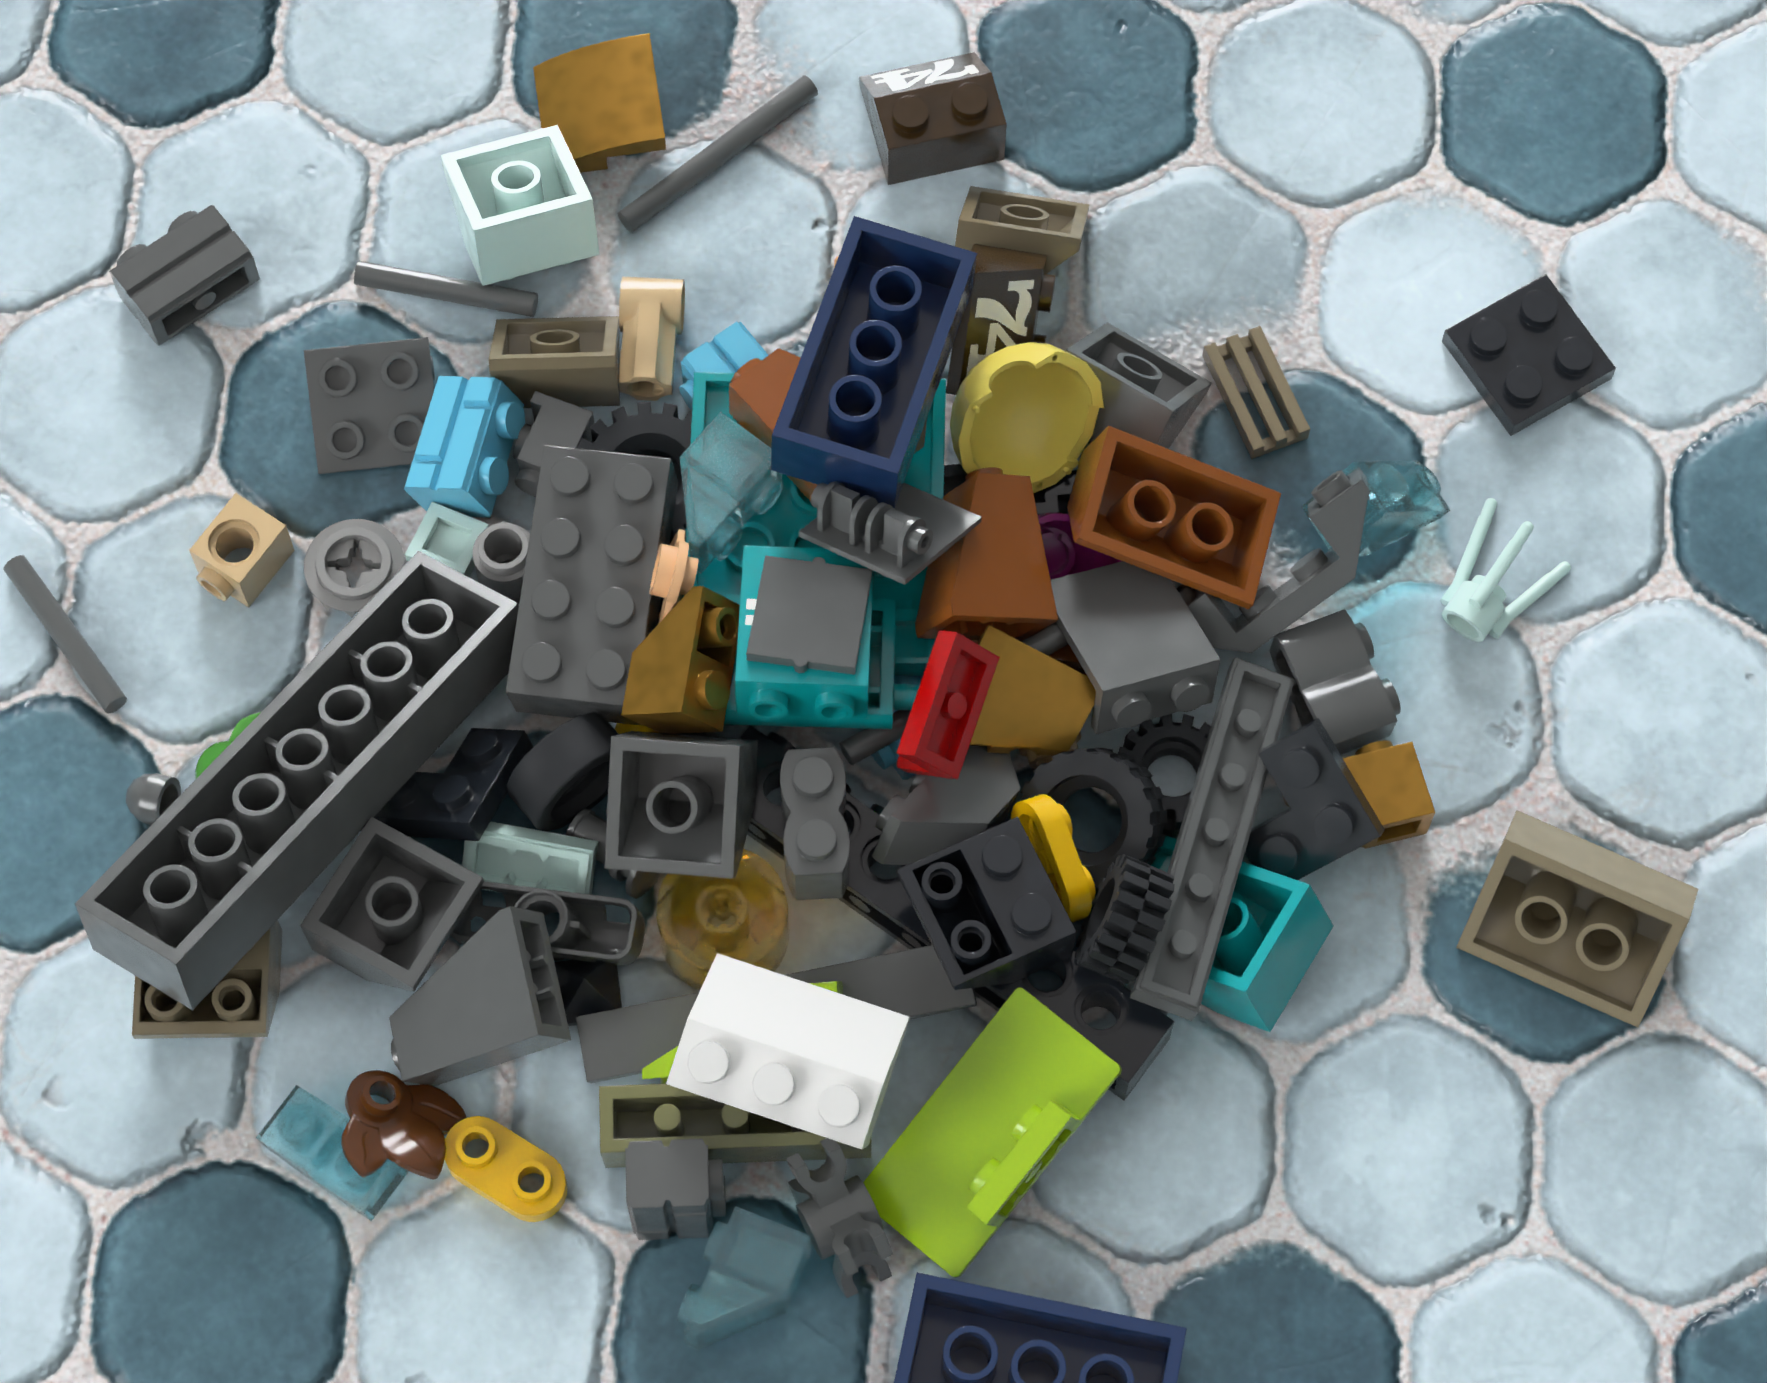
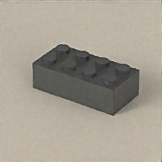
[506,445,678,726]

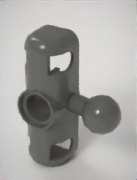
[450,882,645,966]

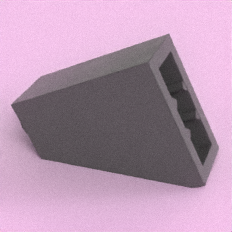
[389,906,571,1086]

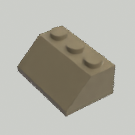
[1456,810,1698,1028]

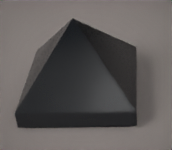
[554,960,622,1026]

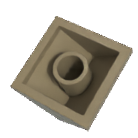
[489,316,620,408]

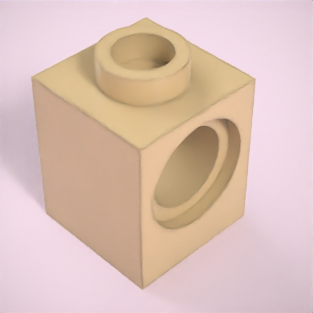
[189,493,295,607]

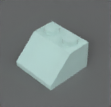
[441,125,600,286]

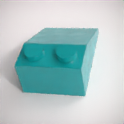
[1151,836,1334,1032]

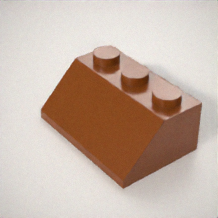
[1067,426,1281,609]

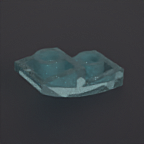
[256,1085,409,1221]

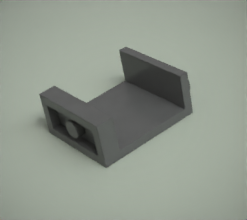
[1042,561,1221,734]

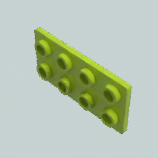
[863,988,1122,1277]

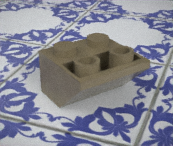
[132,920,282,1039]

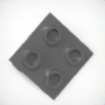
[304,337,435,474]
[799,481,982,585]

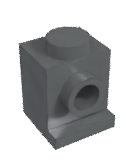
[513,391,595,497]

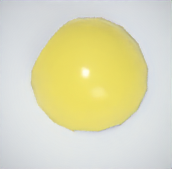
[950,342,1104,493]

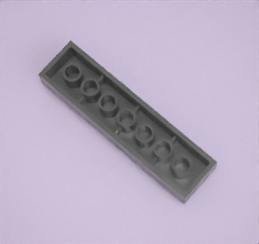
[75,551,519,1010]

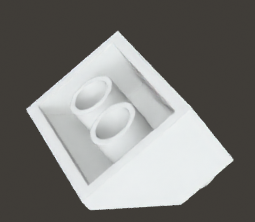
[666,953,910,1149]

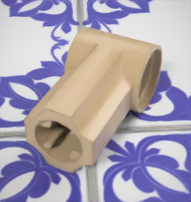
[618,276,685,401]

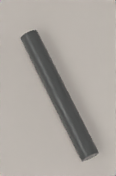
[354,261,538,317]
[3,555,127,714]

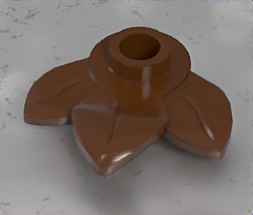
[341,1070,467,1180]

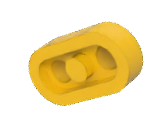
[1011,794,1096,923]
[445,1116,567,1222]

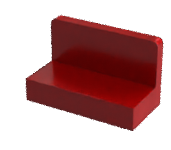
[896,630,1000,780]

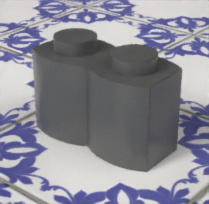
[1269,609,1401,755]
[780,747,850,900]

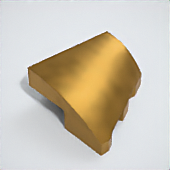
[970,625,1096,756]

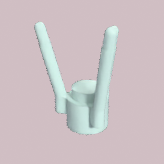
[1440,498,1571,642]

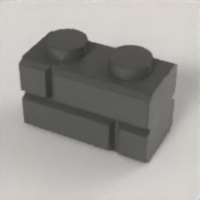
[109,205,260,346]
[625,1138,726,1240]

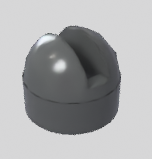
[126,773,181,825]

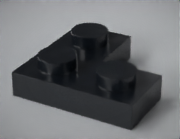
[1245,718,1385,880]
[373,728,533,841]

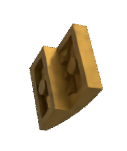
[533,33,666,173]

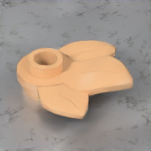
[649,529,699,624]

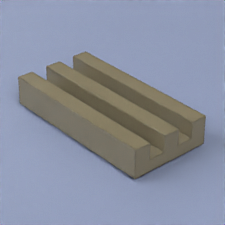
[1202,326,1310,459]

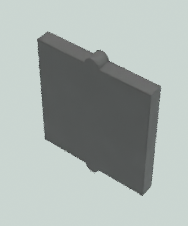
[746,555,873,675]

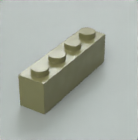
[599,1084,871,1168]

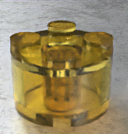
[656,849,790,990]

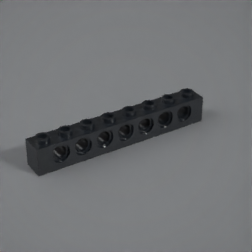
[739,726,1174,1101]

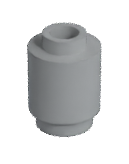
[473,522,530,603]

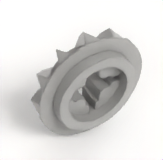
[304,519,405,617]

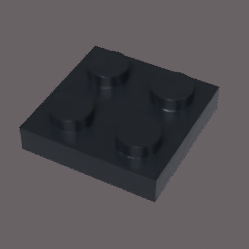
[1442,274,1616,436]

